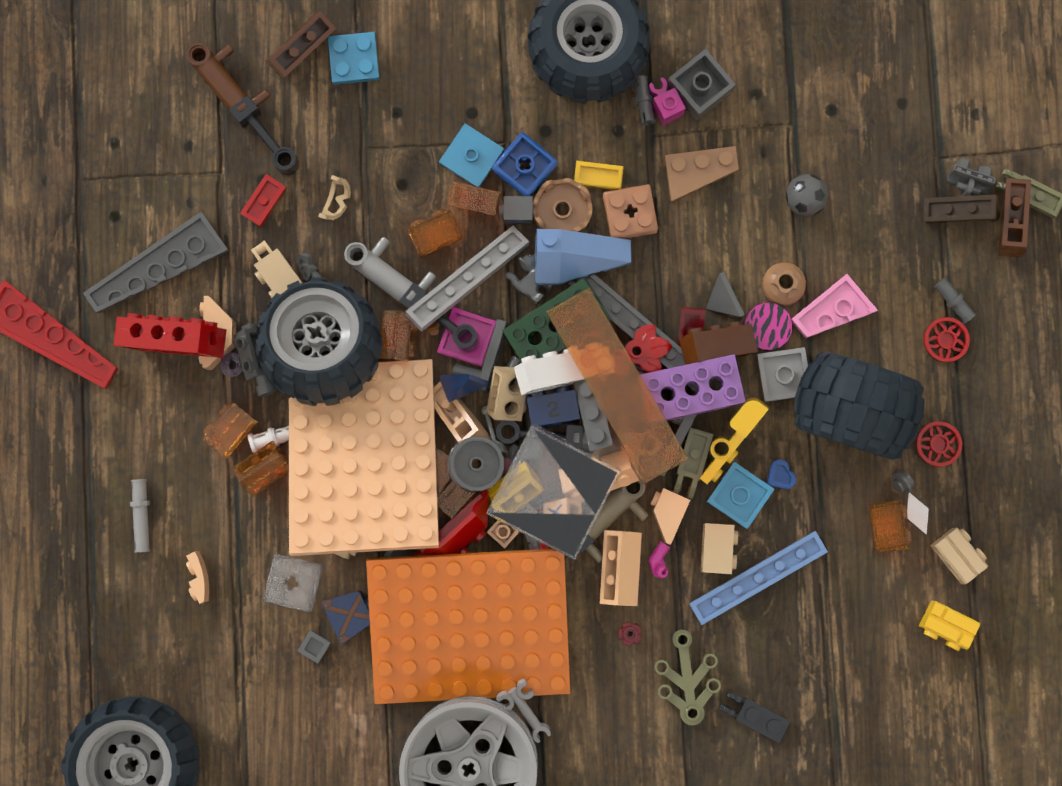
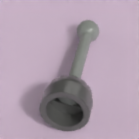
[481,406,508,459]

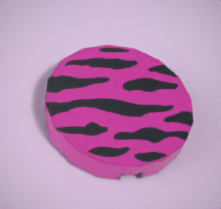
[744,303,792,351]

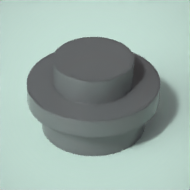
[892,471,914,494]

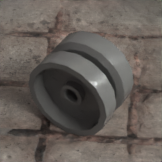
[447,437,504,491]

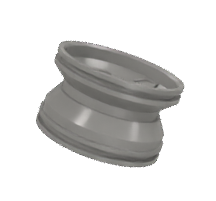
[399,696,538,786]

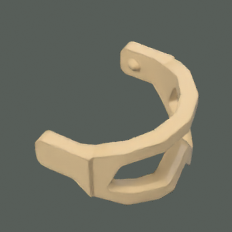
[318,175,351,220]

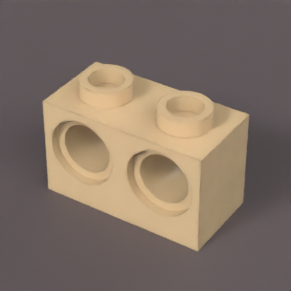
[486,366,526,421]

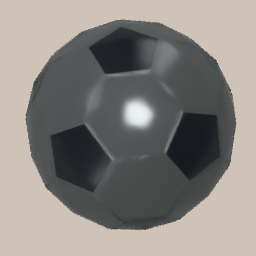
[786,174,829,216]

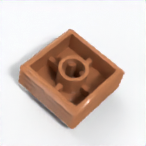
[603,184,658,239]

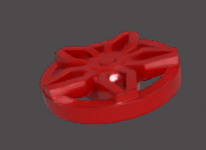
[923,317,970,362]
[916,421,962,467]

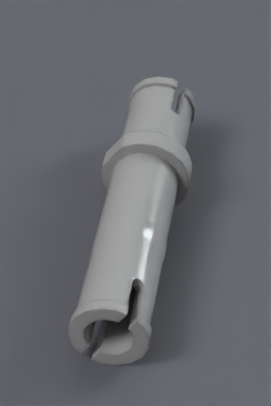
[130,479,150,553]

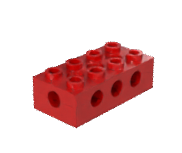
[113,313,227,358]

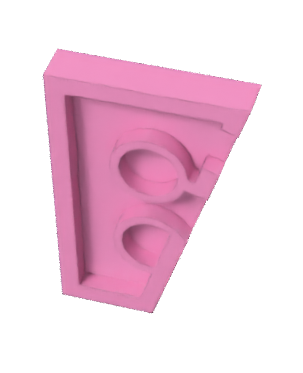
[791,274,878,338]

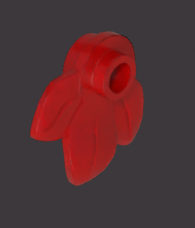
[624,324,672,372]

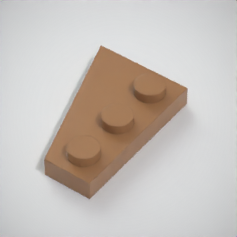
[664,146,739,203]

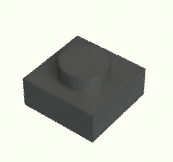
[298,630,332,664]

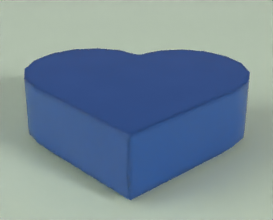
[766,459,796,489]

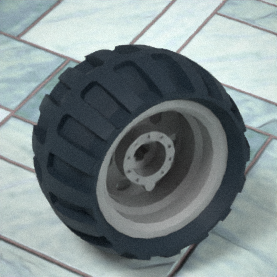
[61,696,200,786]

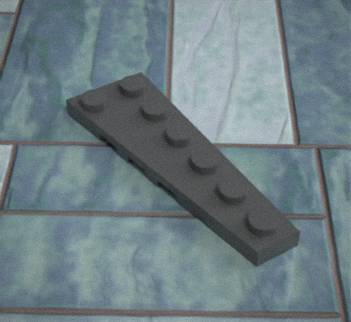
[83,212,229,314]

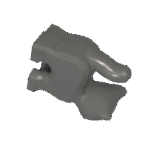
[505,254,554,305]

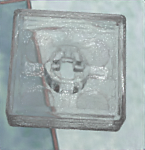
[263,554,323,612]

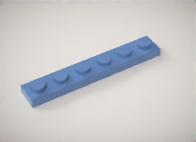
[689,531,828,625]

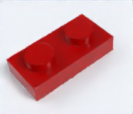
[240,174,287,228]

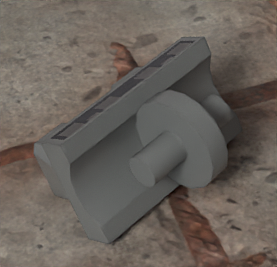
[946,158,996,196]

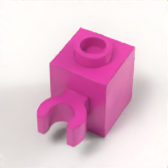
[649,78,686,126]

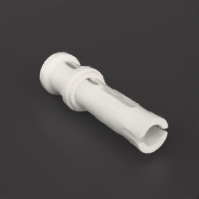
[248,426,289,455]

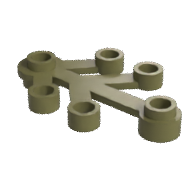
[654,629,721,725]

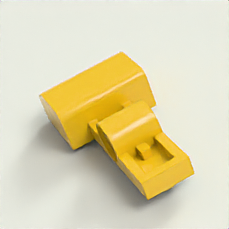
[700,397,769,484]

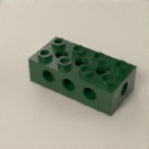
[502,278,613,362]

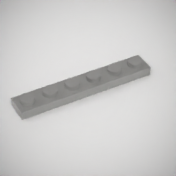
[406,226,529,332]

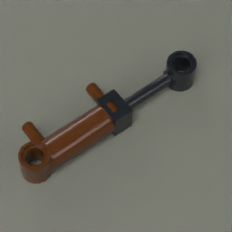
[187,43,299,175]

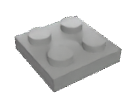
[756,347,808,402]

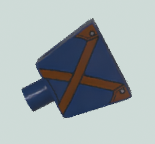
[321,590,370,644]

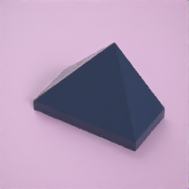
[440,374,488,402]

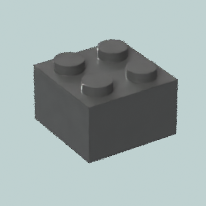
[667,49,736,122]

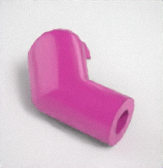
[649,541,670,578]

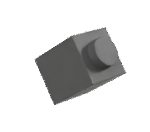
[499,196,533,225]

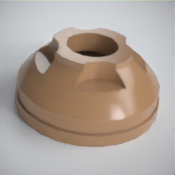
[762,262,806,306]

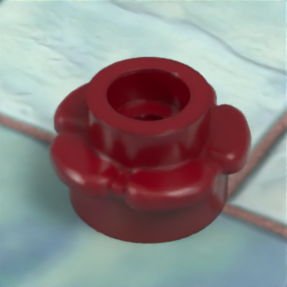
[618,622,642,646]

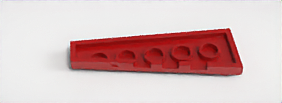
[0,280,119,389]

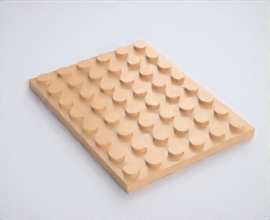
[289,359,439,556]

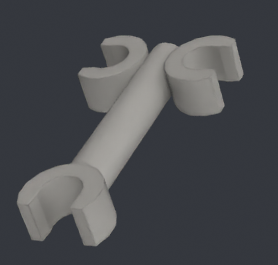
[497,679,551,743]

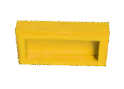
[574,161,624,190]

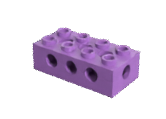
[637,354,746,425]

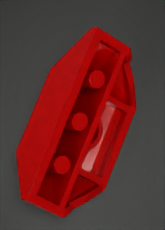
[413,489,489,556]

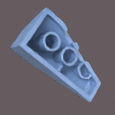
[535,229,631,285]

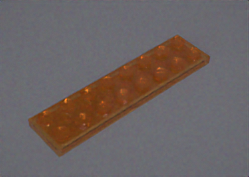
[546,288,688,484]

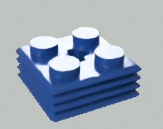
[492,132,558,196]

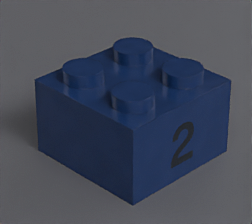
[527,387,580,430]

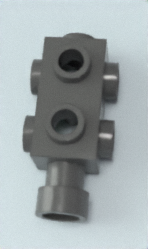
[234,323,277,397]

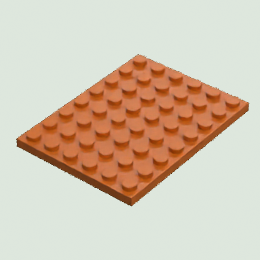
[366,549,570,704]

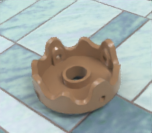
[533,178,592,232]

